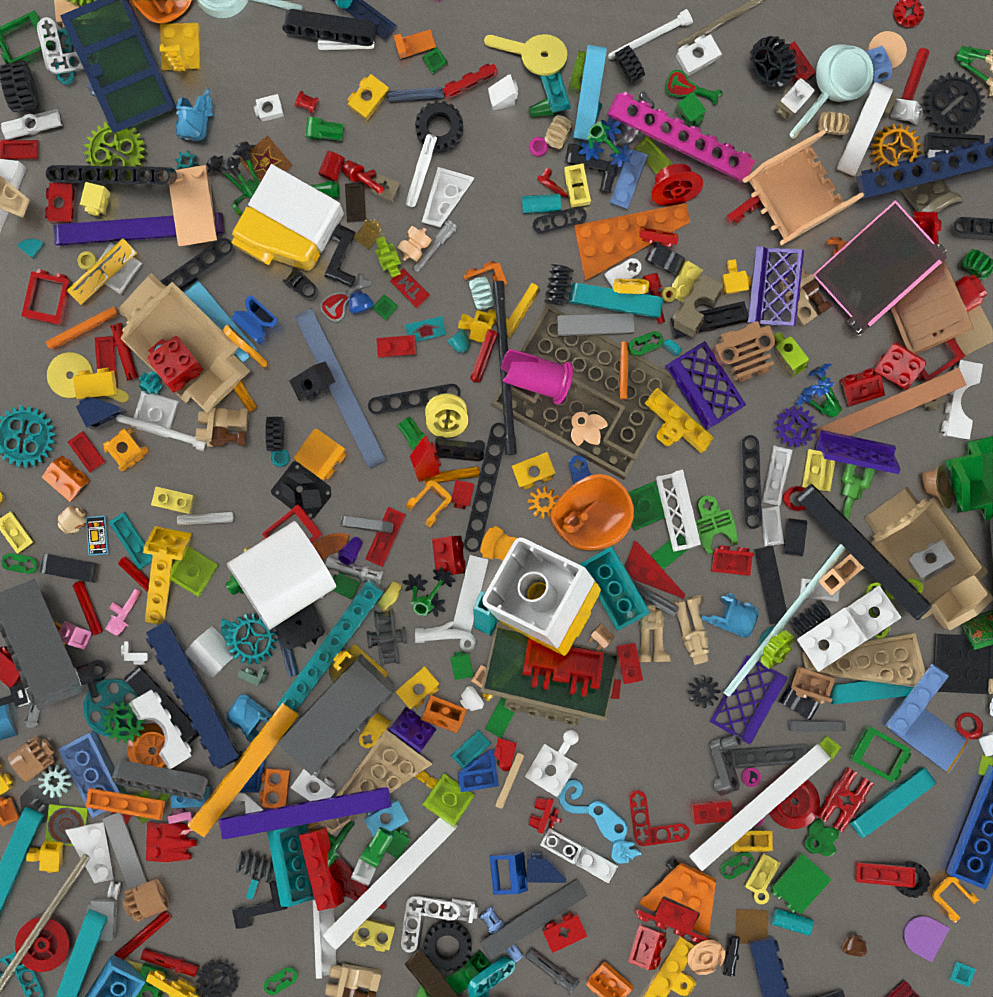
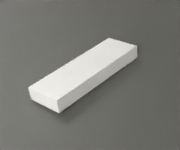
[761,446,793,506]

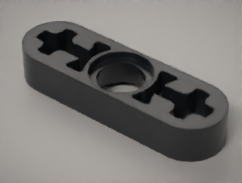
[533,207,587,235]

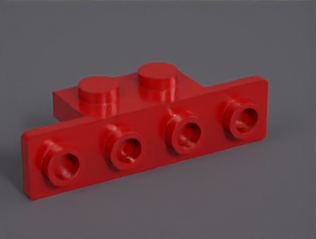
[634,899,709,944]

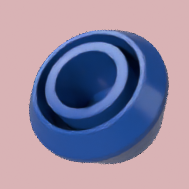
[348,291,374,314]

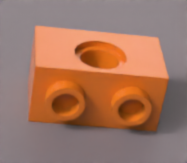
[421,695,467,733]

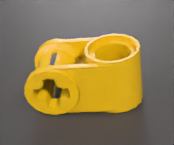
[359,712,391,748]

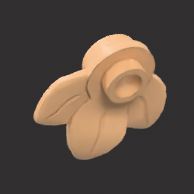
[571,412,608,446]

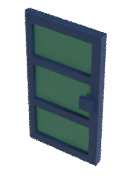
[60,0,176,134]

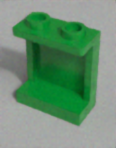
[770,852,832,914]

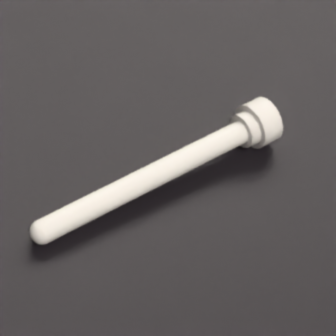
[608,9,693,60]
[116,414,206,451]

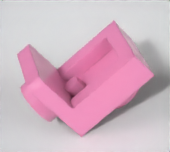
[168,808,196,831]

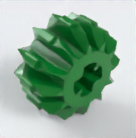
[961,249,993,280]

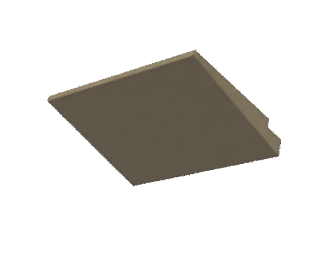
[491,304,677,480]

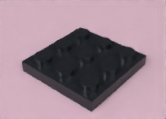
[935,634,993,695]

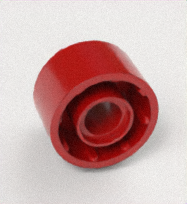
[955,275,987,312]

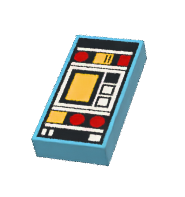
[86,516,109,556]

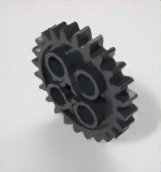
[923,72,986,134]

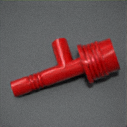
[342,160,384,194]
[643,273,671,324]

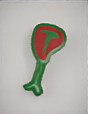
[665,70,723,105]

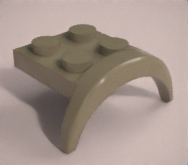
[900,165,964,213]

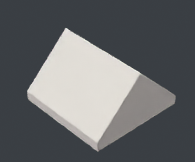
[185,626,236,680]

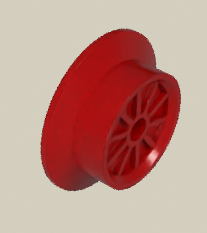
[651,164,704,206]
[769,779,820,829]
[15,917,70,972]

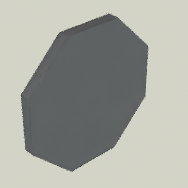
[20,785,59,823]

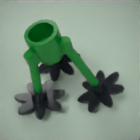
[402,567,456,617]

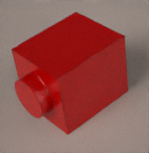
[451,480,474,510]

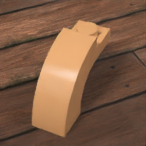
[819,554,864,596]

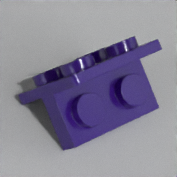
[389,707,436,753]

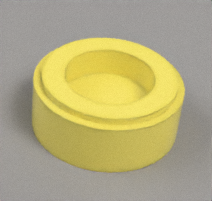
[77,251,98,271]

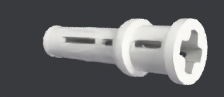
[325,556,384,586]

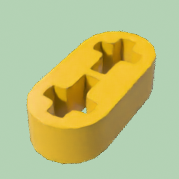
[613,278,649,294]

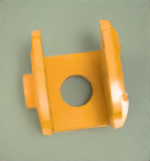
[480,525,518,561]

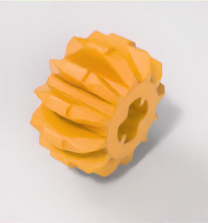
[528,486,559,519]

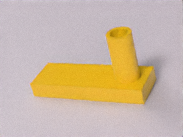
[488,283,540,338]

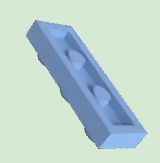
[610,148,648,209]

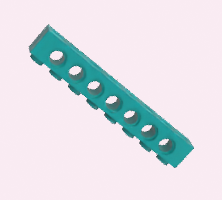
[277,579,385,712]

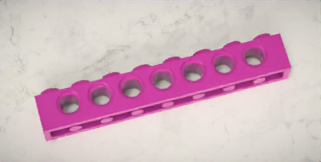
[607,92,756,182]

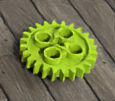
[83,121,147,179]

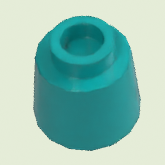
[446,329,471,353]

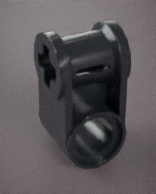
[282,267,319,301]

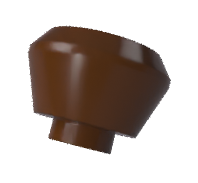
[841,934,867,957]

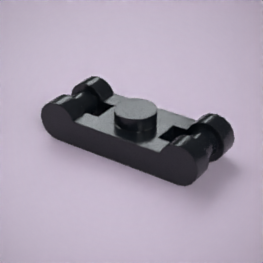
[435,436,485,461]

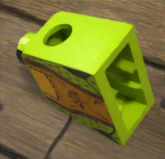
[774,332,809,378]

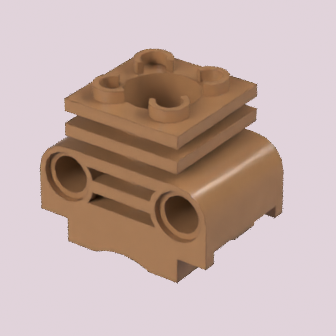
[712,321,775,383]

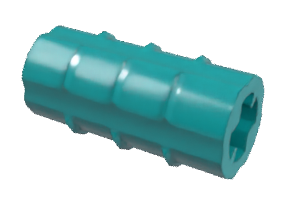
[522,193,561,213]
[772,909,814,936]

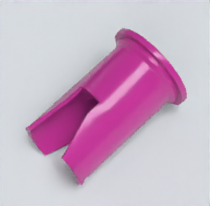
[501,349,573,404]

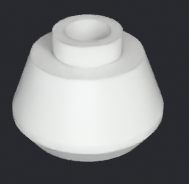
[460,686,484,711]

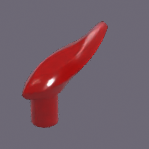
[537,168,569,197]

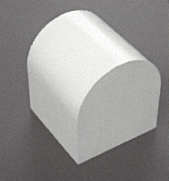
[227,521,336,630]

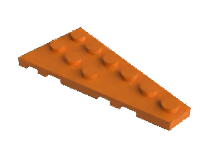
[574,203,690,282]

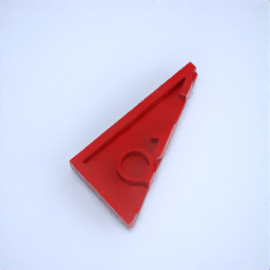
[624,540,686,599]
[329,857,387,910]

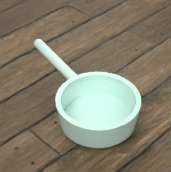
[196,0,305,18]
[790,44,873,139]

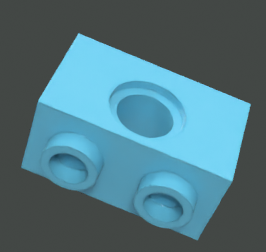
[364,798,409,837]

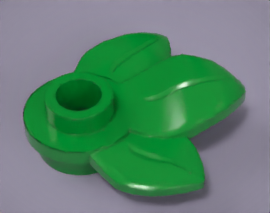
[805,818,839,857]

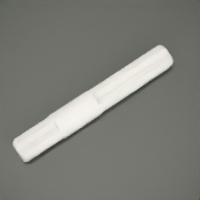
[406,134,437,207]

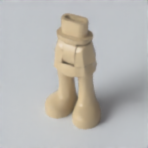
[672,595,709,665]
[638,599,671,662]

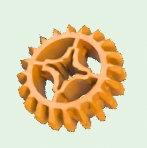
[871,123,923,175]

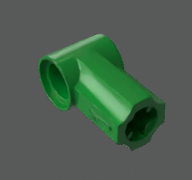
[305,117,344,141]
[397,416,431,451]
[359,827,394,869]

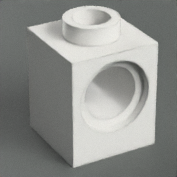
[254,94,284,122]

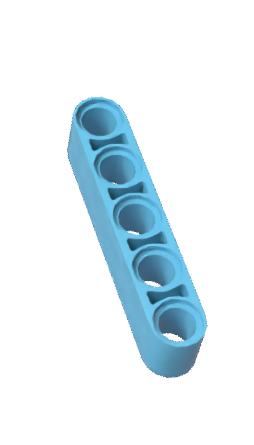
[574,45,607,140]
[183,279,257,362]

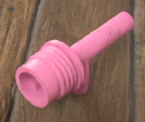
[105,589,141,637]

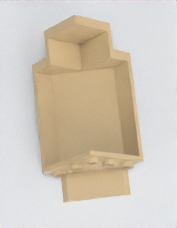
[117,273,250,413]
[864,487,993,630]

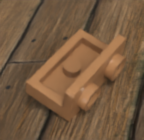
[791,666,835,704]

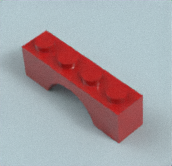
[299,827,345,911]

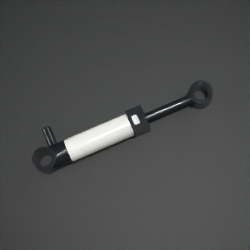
[0,660,107,709]

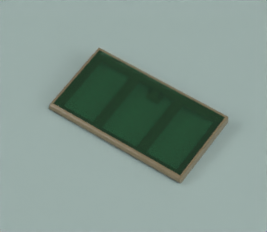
[481,625,619,722]

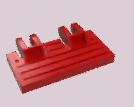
[522,639,604,697]

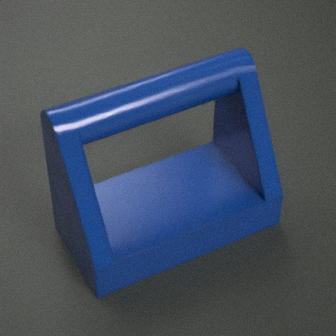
[489,852,528,895]

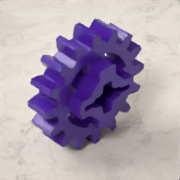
[774,406,817,448]

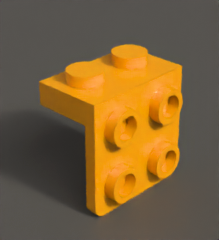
[294,429,346,481]

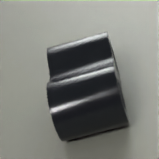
[645,243,685,276]
[783,518,807,556]
[779,686,820,721]

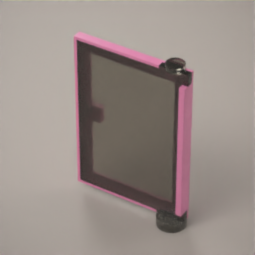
[813,200,948,336]

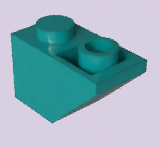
[473,591,498,636]

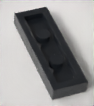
[925,132,985,155]

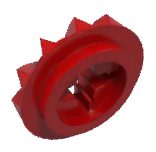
[894,0,925,27]

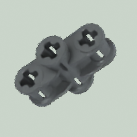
[366,609,407,666]

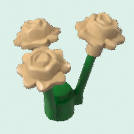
[957,46,993,97]

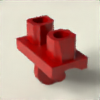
[528,797,562,834]

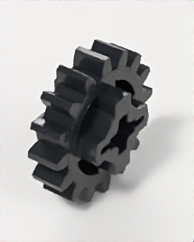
[196,959,239,997]

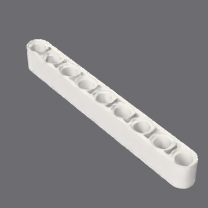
[689,744,831,871]
[322,818,458,950]

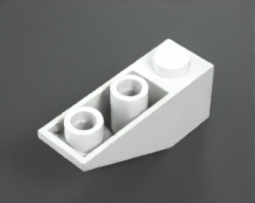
[488,74,518,111]

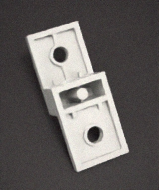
[797,586,902,672]

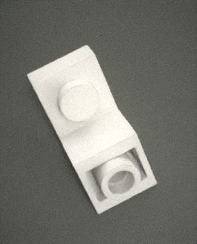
[231,792,267,813]

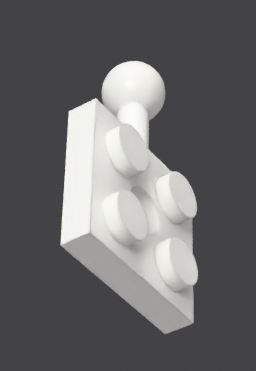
[525,730,579,797]

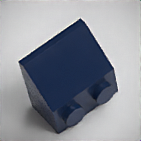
[76,397,127,430]
[527,851,566,883]

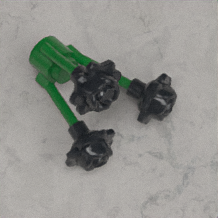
[206,141,261,199]

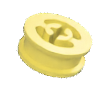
[425,394,468,438]

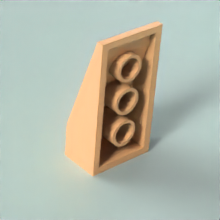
[169,165,217,246]

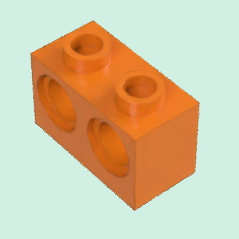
[259,767,291,808]

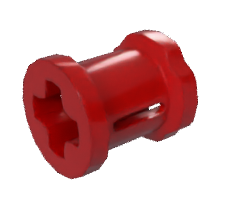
[294,91,319,114]

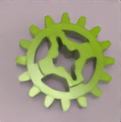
[375,236,401,277]
[761,630,794,669]

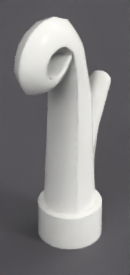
[415,621,477,652]

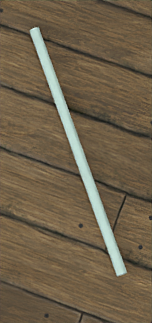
[723,544,846,697]

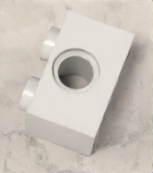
[676,34,722,77]
[291,769,336,801]

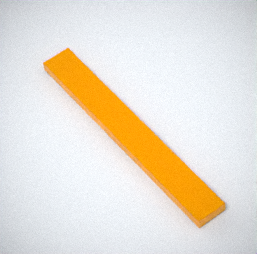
[188,703,299,837]

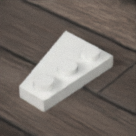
[422,167,475,228]
[65,822,114,883]

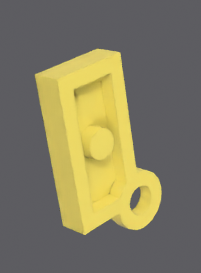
[661,260,703,303]
[0,511,34,554]
[744,853,781,904]

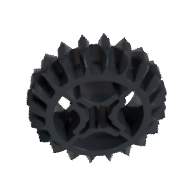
[749,35,798,88]

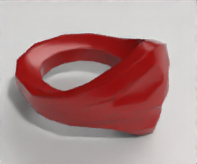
[782,486,806,511]
[956,713,983,740]

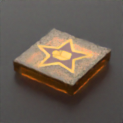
[240,135,293,182]

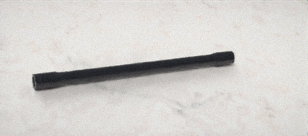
[493,281,517,455]

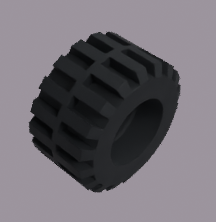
[0,60,38,113]
[415,100,463,152]
[423,920,472,972]

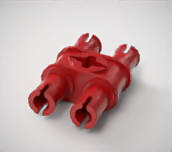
[816,767,874,833]

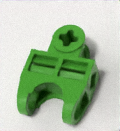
[695,496,738,555]

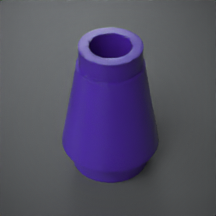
[338,537,363,565]

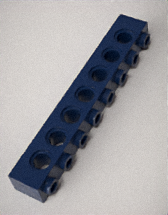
[856,138,993,199]

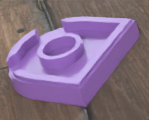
[904,916,950,962]

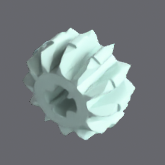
[469,276,495,310]
[38,765,72,798]

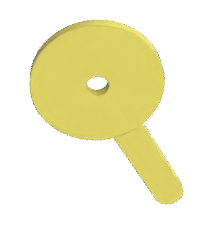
[484,34,567,76]
[47,352,129,403]

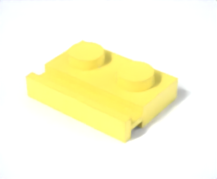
[802,449,835,492]

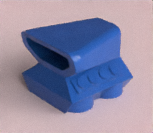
[231,295,278,345]

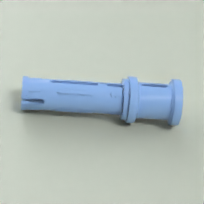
[478,907,524,963]

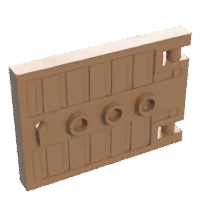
[876,244,974,354]

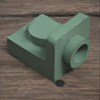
[237,666,268,686]

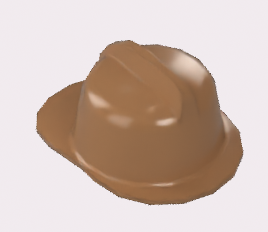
[922,465,953,509]

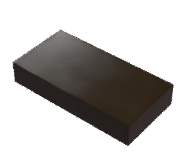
[345,183,366,223]

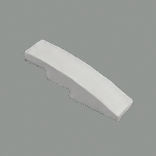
[452,555,488,633]

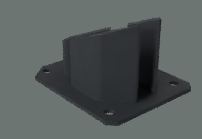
[271,461,331,519]
[277,603,325,650]

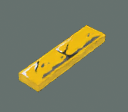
[67,238,137,305]

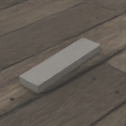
[557,313,635,336]
[102,813,148,889]

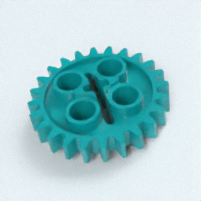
[0,405,56,468]

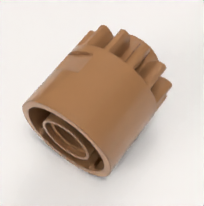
[7,736,55,782]
[123,878,169,922]

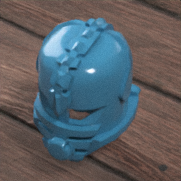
[175,89,213,141]
[702,593,759,638]
[226,695,273,742]

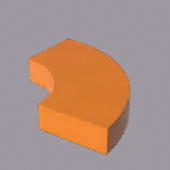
[312,533,350,561]

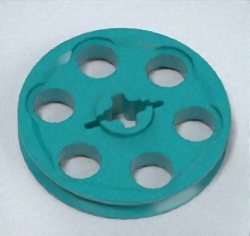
[83,679,140,737]

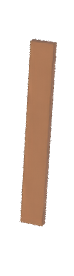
[816,368,967,436]

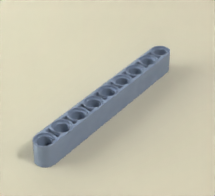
[294,308,386,469]

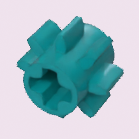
[174,150,199,170]
[139,371,162,395]

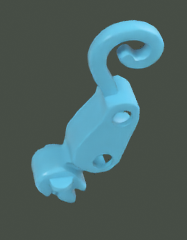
[558,779,642,864]

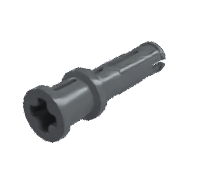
[525,948,580,996]

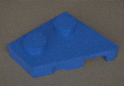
[457,749,499,792]

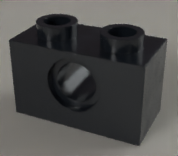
[289,361,336,401]

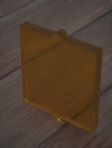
[736,908,768,944]

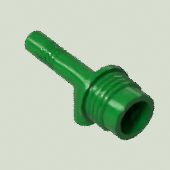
[328,821,355,867]

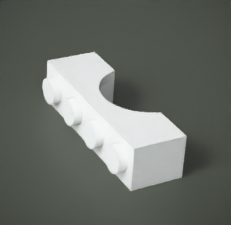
[941,360,983,441]
[129,689,192,769]

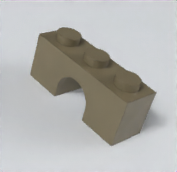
[673,275,723,338]

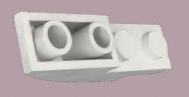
[540,828,618,883]

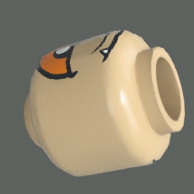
[57,506,86,534]

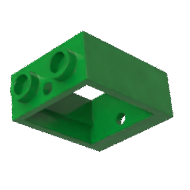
[0,10,54,64]
[849,725,911,783]

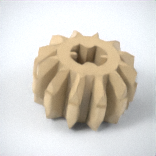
[818,112,851,135]
[545,115,573,149]

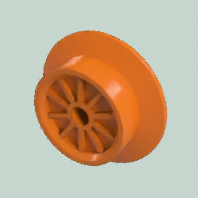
[127,723,175,770]

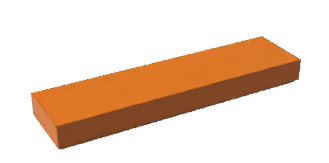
[46,306,119,350]
[85,788,165,820]

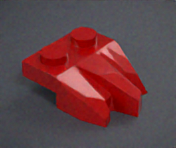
[146,821,197,862]

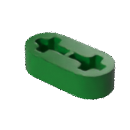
[628,331,664,357]
[1,553,39,574]
[720,852,754,880]
[264,966,298,995]

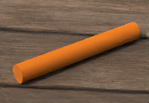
[620,342,628,399]

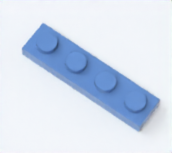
[887,663,949,736]

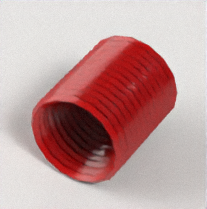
[318,151,346,181]

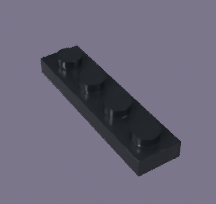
[670,301,749,338]
[753,545,787,624]

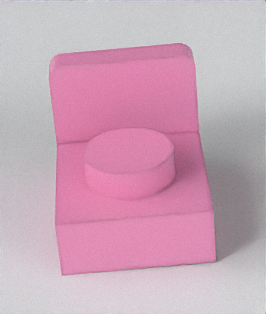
[59,621,92,650]

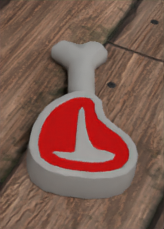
[320,274,371,323]

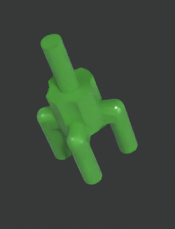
[841,463,875,520]

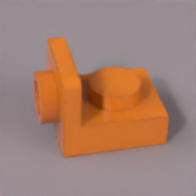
[825,237,847,266]

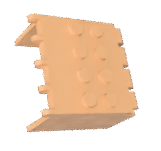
[742,129,864,246]

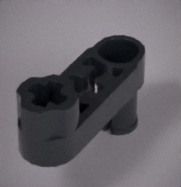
[564,143,619,193]
[324,224,356,287]
[232,880,288,929]

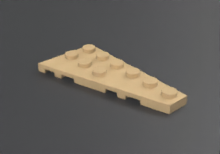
[802,633,925,687]
[317,729,433,834]

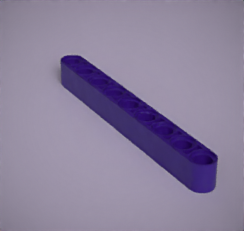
[53,212,224,246]
[219,787,392,839]

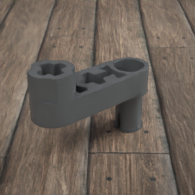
[710,734,742,796]

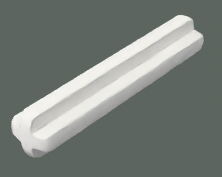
[318,39,374,50]
[177,512,234,526]

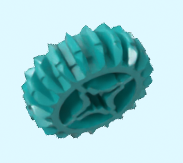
[225,613,278,665]

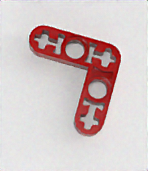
[629,790,690,846]

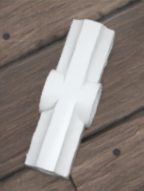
[1,109,62,140]

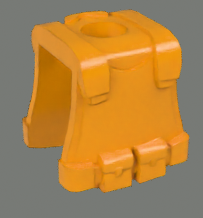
[103,428,149,472]
[405,481,451,528]
[932,876,979,923]

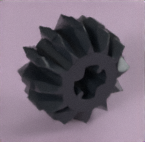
[687,675,721,708]

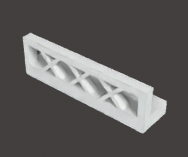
[656,470,701,552]
[313,899,337,979]

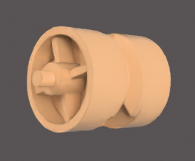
[397,226,432,262]

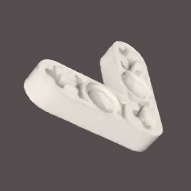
[37,17,100,74]
[401,896,462,952]

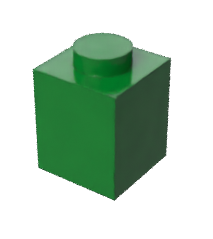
[332,573,361,600]
[450,650,474,680]
[385,827,411,859]

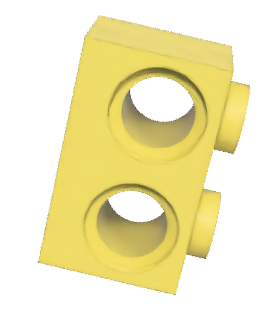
[564,164,591,208]
[80,182,110,217]
[151,487,196,514]
[352,918,396,952]

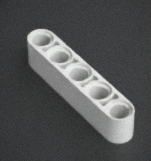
[837,82,893,176]

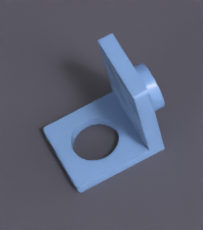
[865,46,892,83]

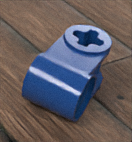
[569,455,591,484]

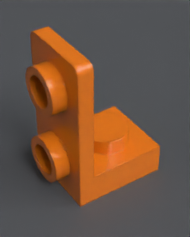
[394,29,436,59]
[463,261,507,287]

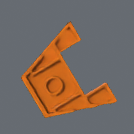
[640,862,716,937]

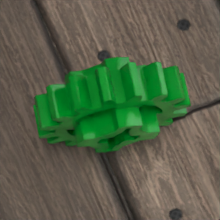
[103,701,146,744]

